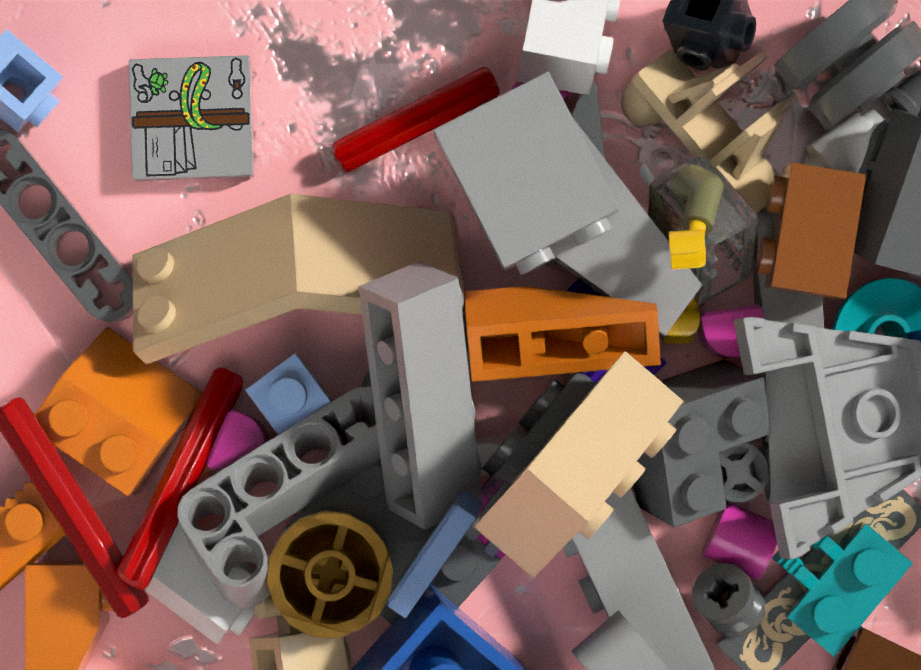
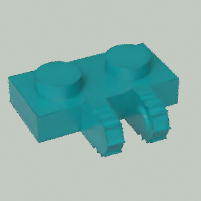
[772,522,913,657]

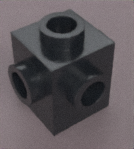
[662,0,757,70]

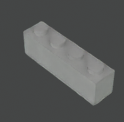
[358,261,483,530]
[563,488,715,670]

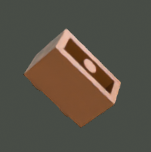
[756,162,866,300]

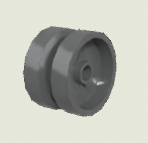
[773,0,921,132]

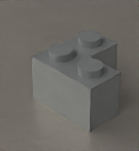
[634,359,771,528]

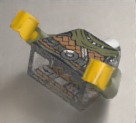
[639,152,758,344]

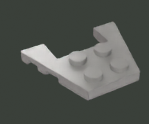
[733,317,921,559]

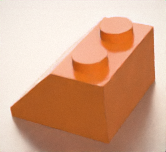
[34,327,203,496]

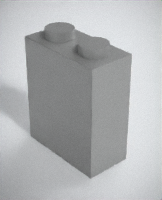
[434,71,620,275]

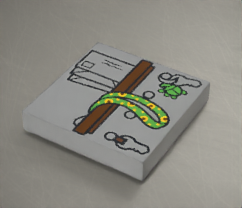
[129,55,255,181]

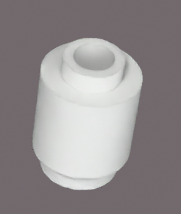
[804,109,884,173]

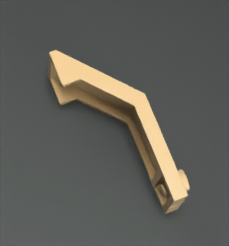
[132,193,466,364]

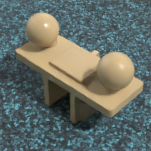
[621,49,798,226]

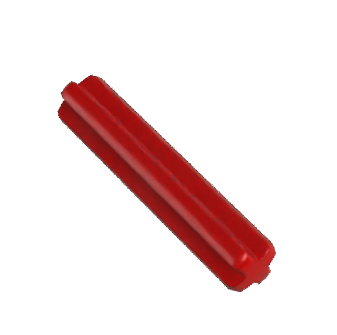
[332,67,500,172]

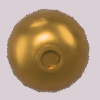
[267,511,393,639]

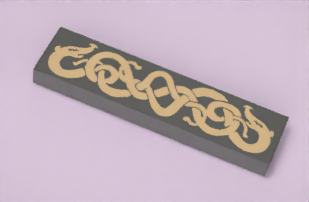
[715,489,921,670]

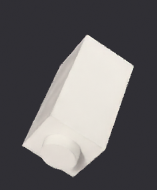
[145,522,255,645]

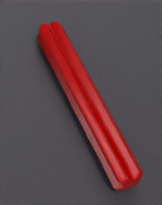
[117,367,243,589]
[0,397,149,619]

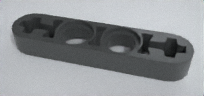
[0,128,133,323]

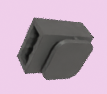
[854,107,921,276]

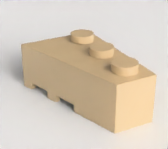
[474,351,684,578]

